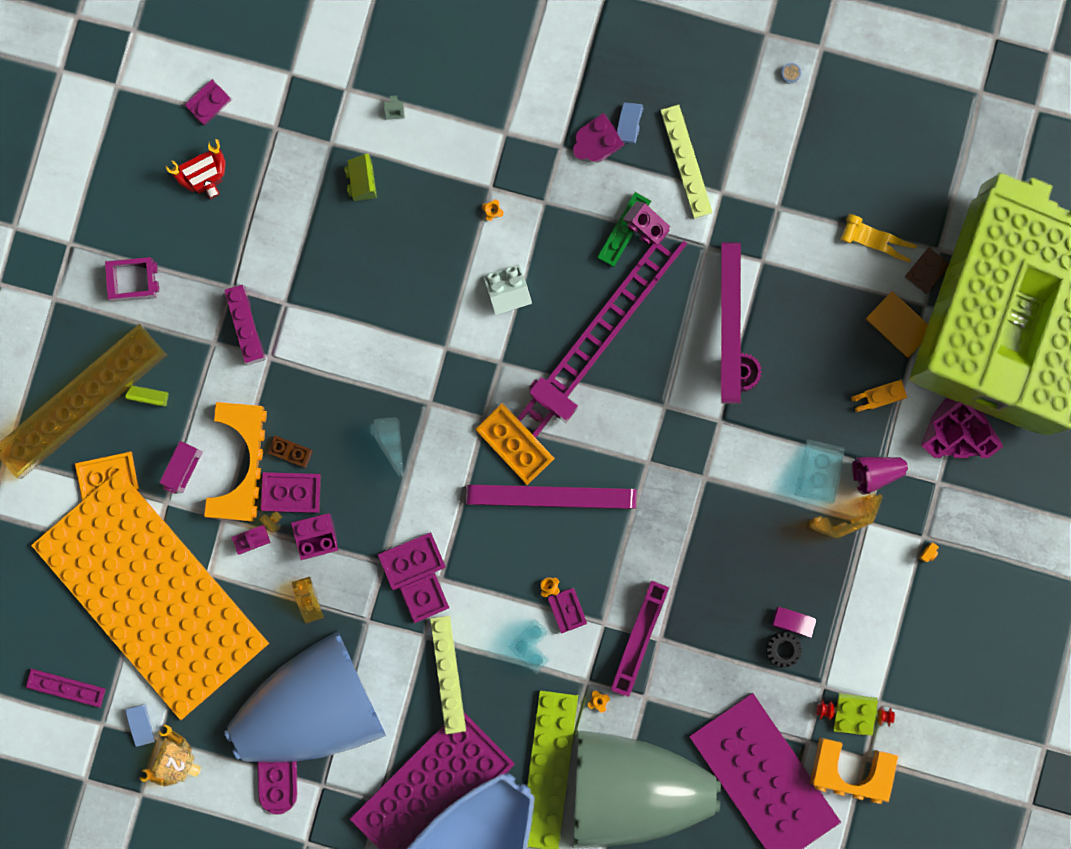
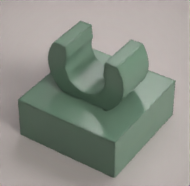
[384,96,405,119]

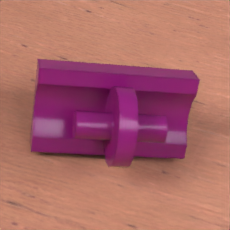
[231,525,271,555]

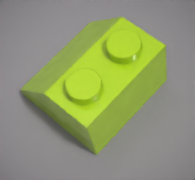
[345,154,377,201]

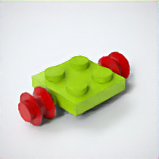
[816,693,895,736]

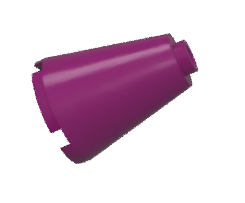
[852,457,908,495]

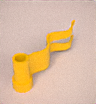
[840,214,917,263]

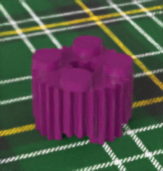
[741,353,762,393]

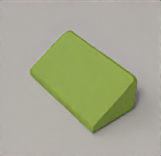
[125,386,169,407]

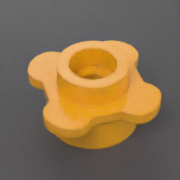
[482,199,503,221]
[541,578,560,597]
[588,690,610,713]

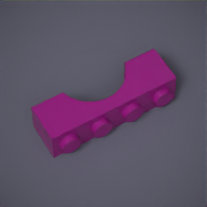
[224,284,266,365]

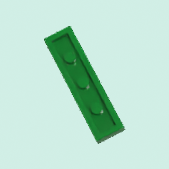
[598,192,651,267]

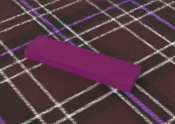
[26,669,106,707]

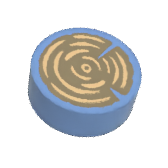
[781,63,801,83]

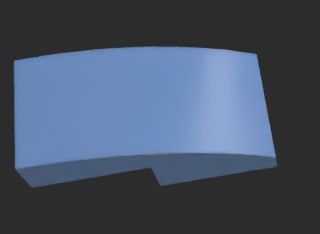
[617,102,643,144]

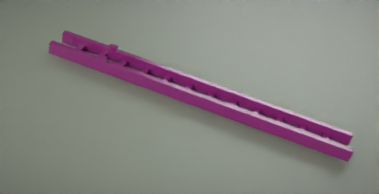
[517,229,687,438]

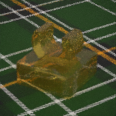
[259,511,283,533]

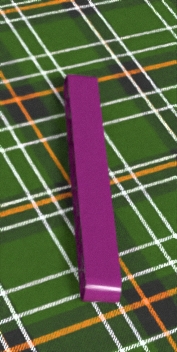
[721,242,741,404]
[466,485,637,509]

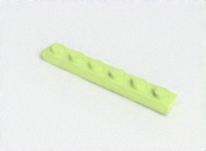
[661,105,713,219]
[430,616,466,734]

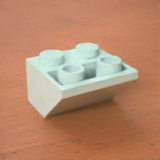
[483,264,532,315]

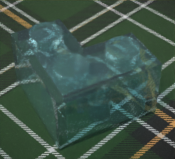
[509,619,550,674]

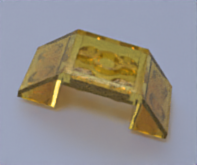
[805,492,883,540]

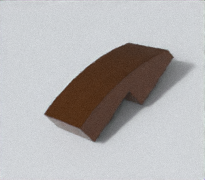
[268,436,313,468]

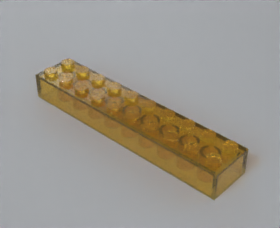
[0,323,168,479]

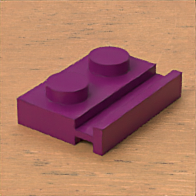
[185,79,232,126]
[548,588,587,634]

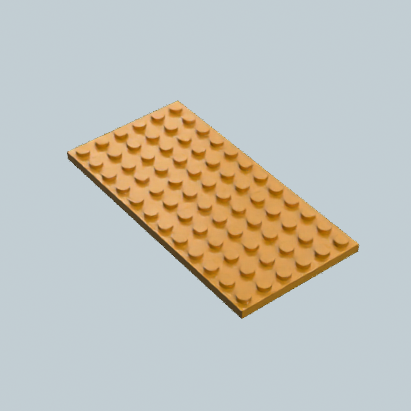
[31,470,270,720]

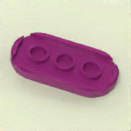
[257,762,298,814]

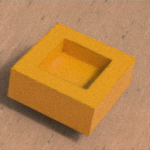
[919,542,939,563]

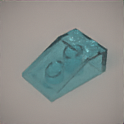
[371,417,404,478]
[794,439,845,504]

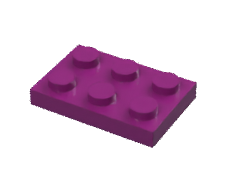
[261,472,321,513]
[378,532,446,590]

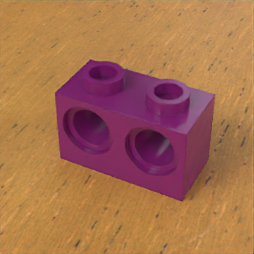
[623,201,670,244]

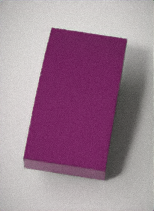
[772,607,816,638]

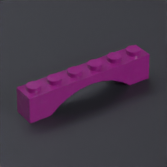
[610,580,670,697]

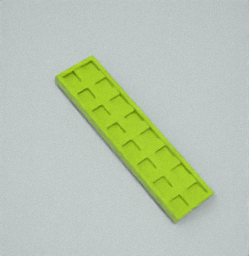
[527,690,578,849]

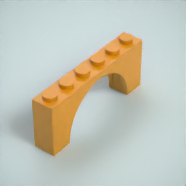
[204,402,267,522]

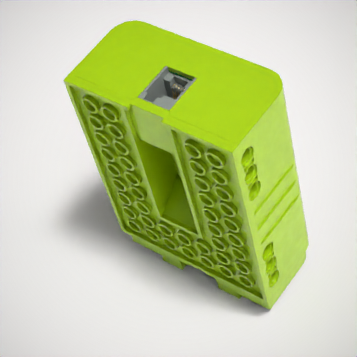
[909,172,1071,435]

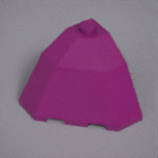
[921,398,1003,458]

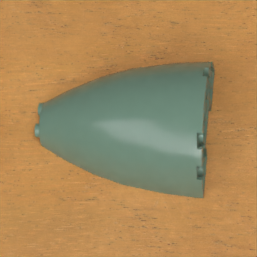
[573,731,720,848]

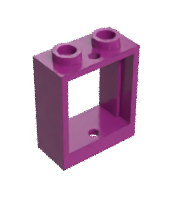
[105,257,159,302]
[529,377,578,424]
[160,441,203,494]

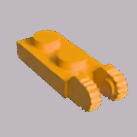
[851,379,908,413]

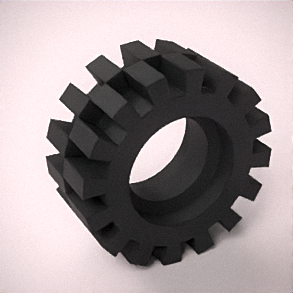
[766,633,802,668]

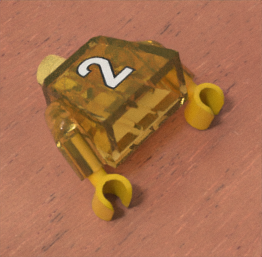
[140,725,201,787]

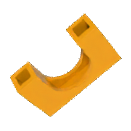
[810,737,898,804]

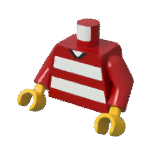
[165,139,226,199]

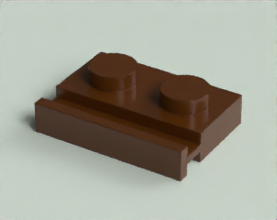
[904,247,949,294]

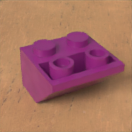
[291,513,339,560]

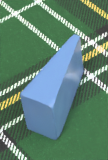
[125,704,155,747]

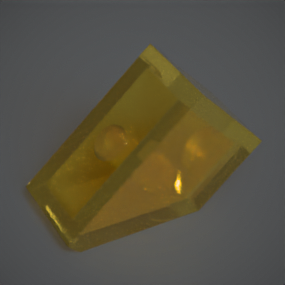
[292,576,324,623]

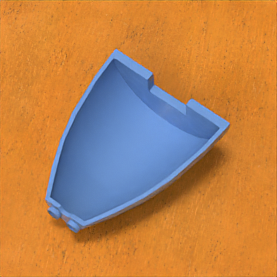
[225,631,386,763]
[408,773,534,849]

